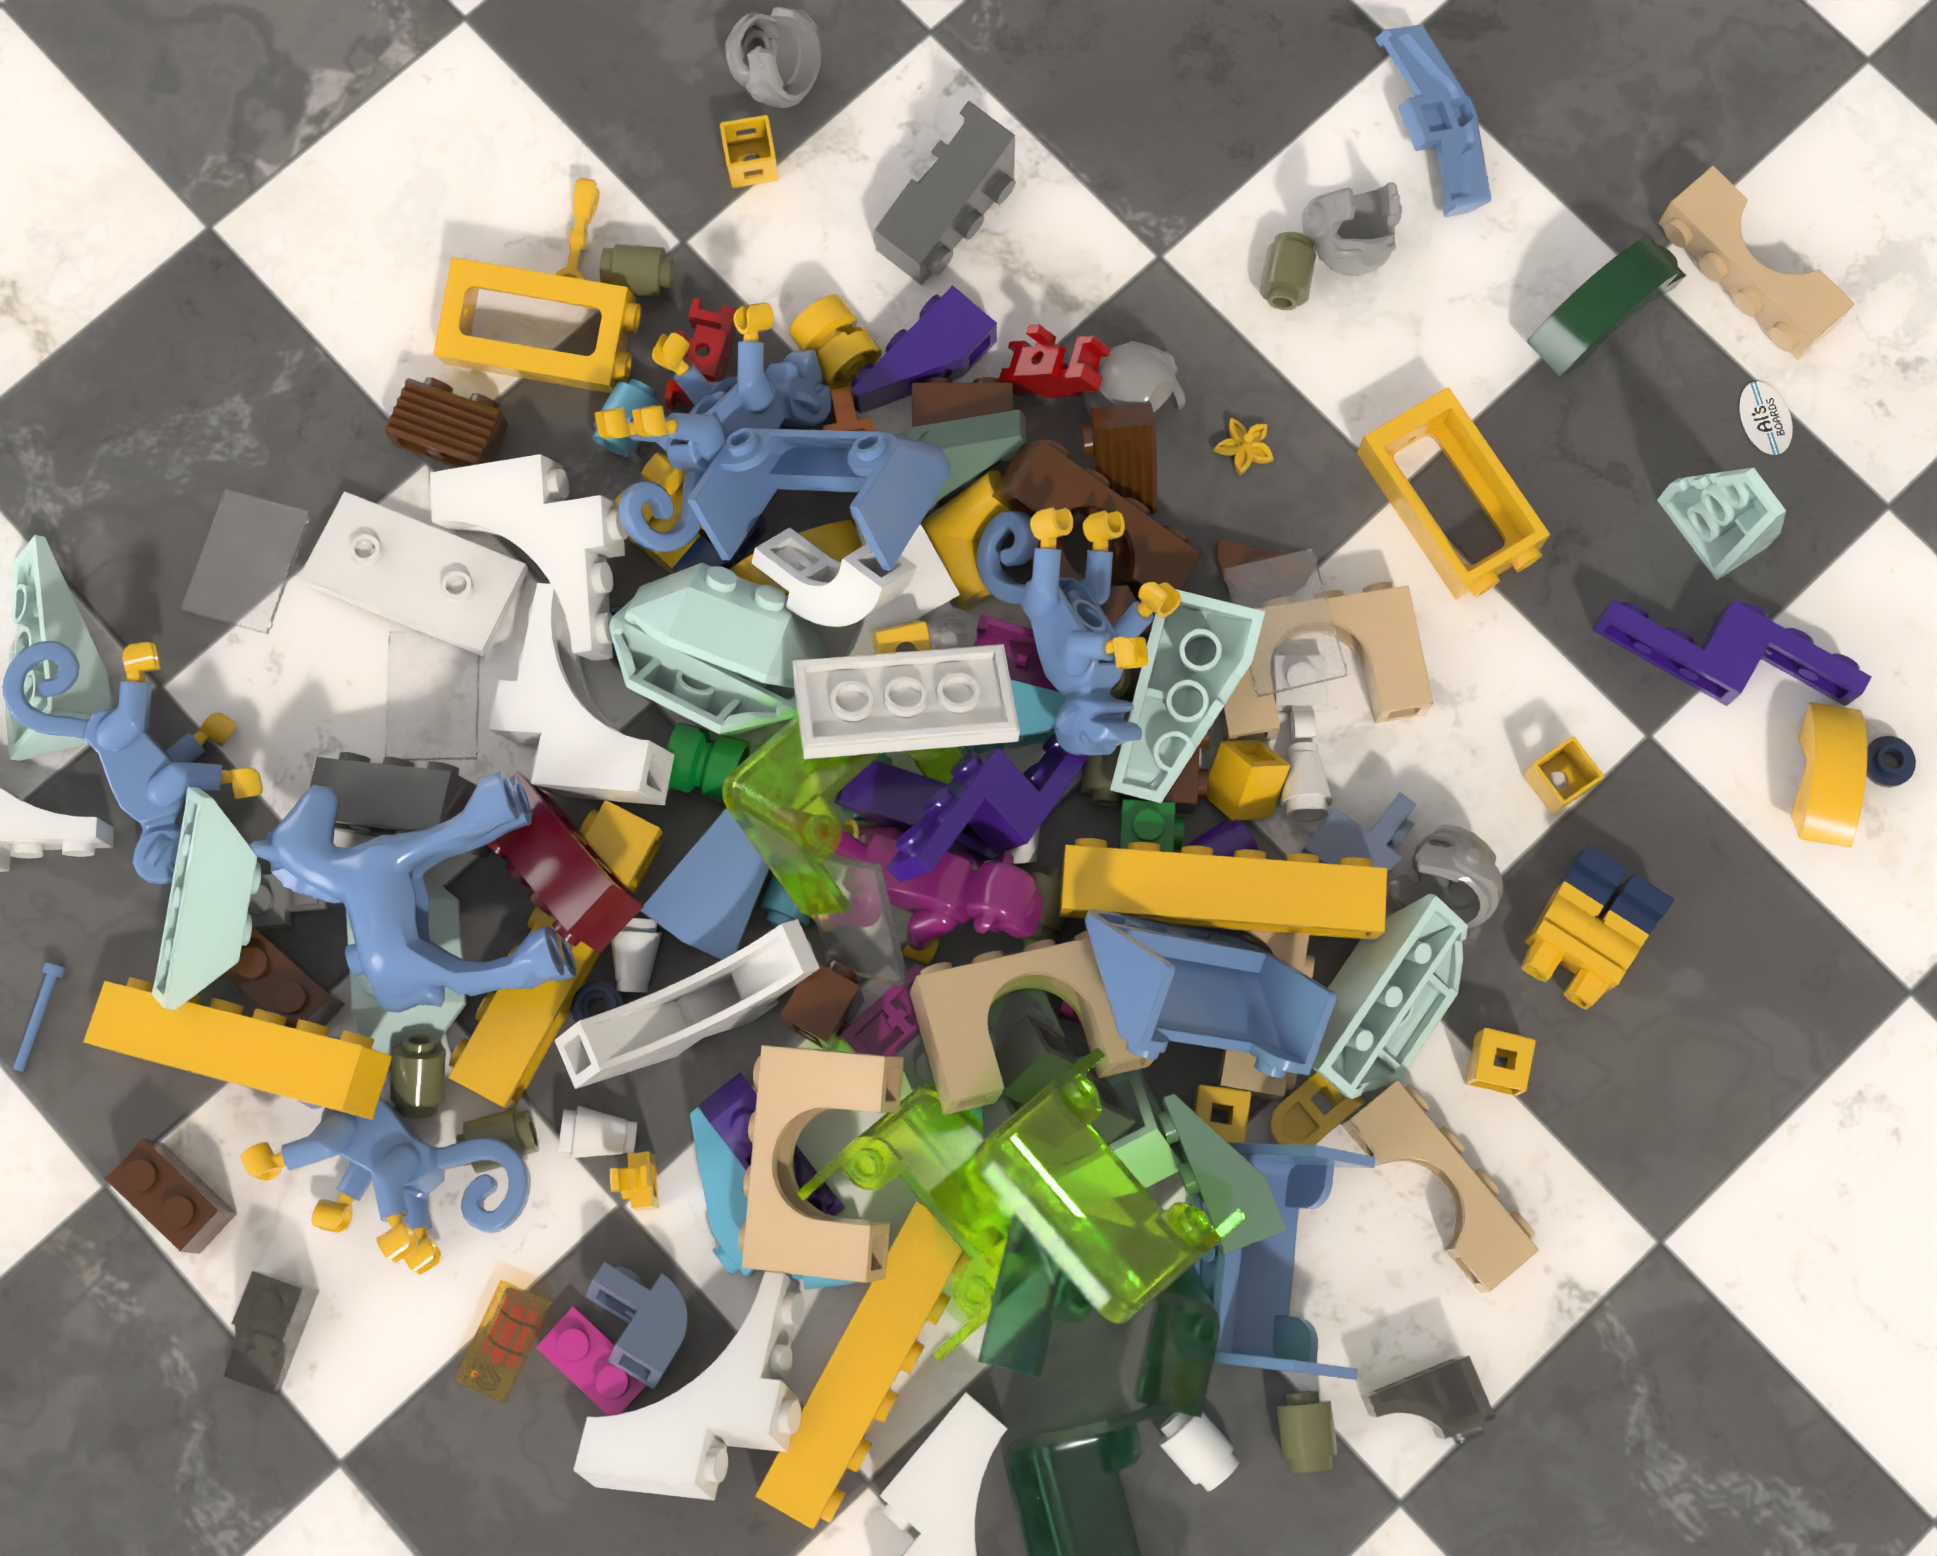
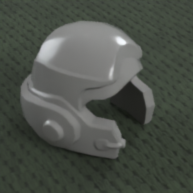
[725,7,822,108]
[1302,182,1402,276]
[1083,341,1186,417]
[1388,825,1504,928]

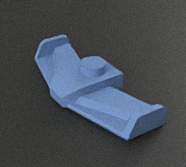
[1375,24,1492,217]

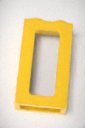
[433,257,641,393]
[1357,387,1550,600]

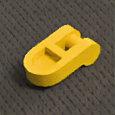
[1268,1072,1364,1145]

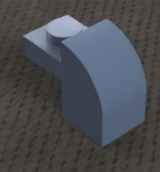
[1301,792,1417,875]
[585,1262,688,1390]

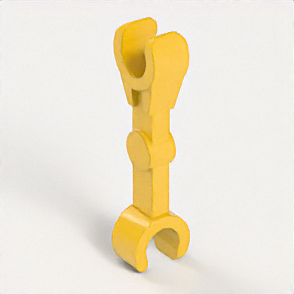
[555,178,600,280]

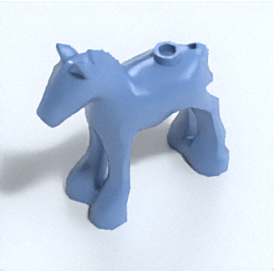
[249,770,576,1013]

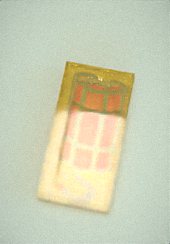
[454,1280,552,1403]

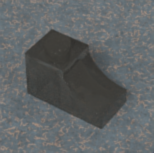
[223,1271,319,1394]
[1361,1355,1496,1445]

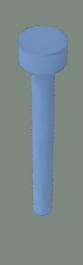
[13,962,66,1072]

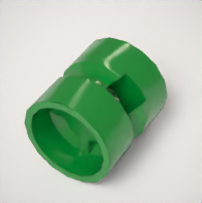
[666,722,750,805]

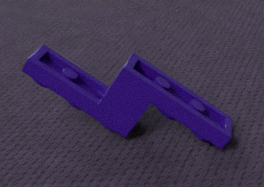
[1592,599,1872,707]
[886,733,1089,883]

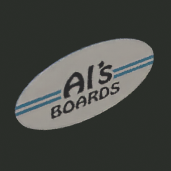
[1739,381,1793,455]

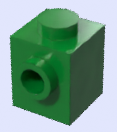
[1118,800,1184,852]

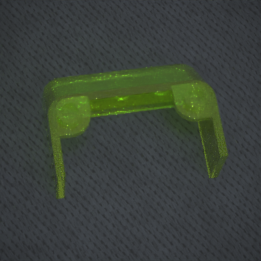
[722,715,967,915]
[975,1048,1245,1324]
[796,1081,1069,1361]

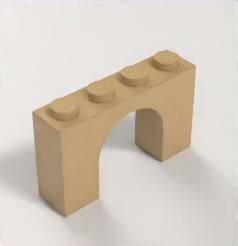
[1218,582,1433,742]
[910,931,1155,1115]
[738,1045,904,1283]

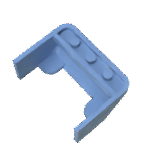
[687,428,951,570]
[1180,1143,1375,1380]

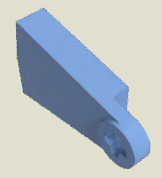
[640,775,794,960]

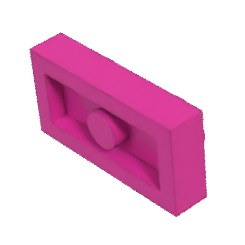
[536,1306,648,1416]

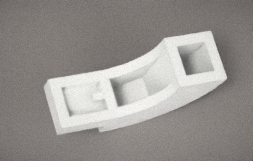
[752,528,917,627]

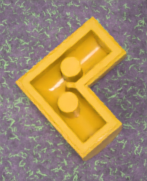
[920,470,1011,611]

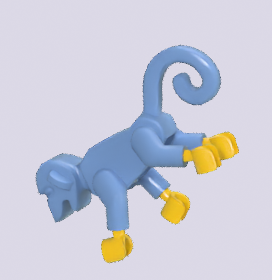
[595,302,832,552]
[977,507,1181,756]
[2,641,263,885]
[240,1036,531,1275]

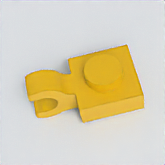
[609,1151,659,1211]

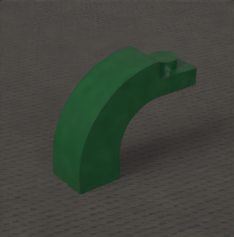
[1526,237,1687,377]

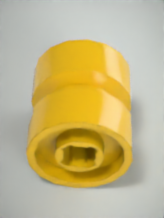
[789,294,882,389]

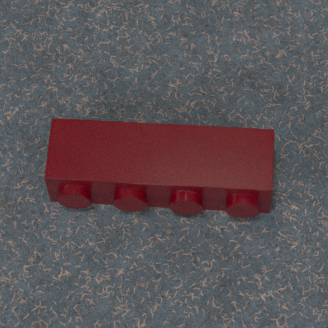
[487,771,644,954]

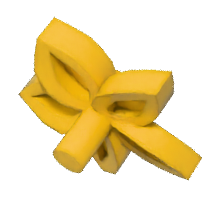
[1213,418,1274,476]

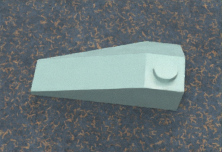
[1657,467,1786,580]
[5,535,116,761]
[1110,589,1265,803]

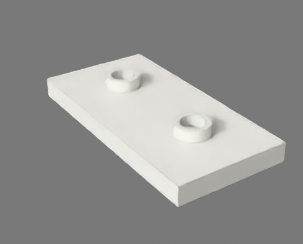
[299,491,528,657]
[793,644,1020,759]

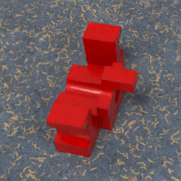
[664,298,737,410]
[999,324,1111,398]

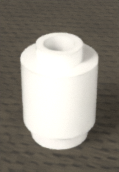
[1159,1406,1239,1492]

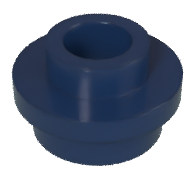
[1866,736,1916,788]
[571,981,625,1023]

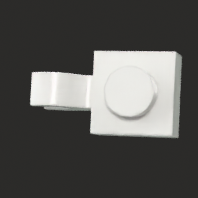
[1272,656,1328,744]

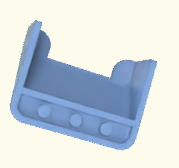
[1085,909,1337,1078]

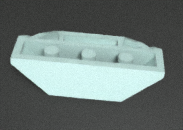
[624,563,830,688]
[609,599,798,736]
[152,787,261,1010]
[346,873,467,1068]
[1312,894,1468,1099]

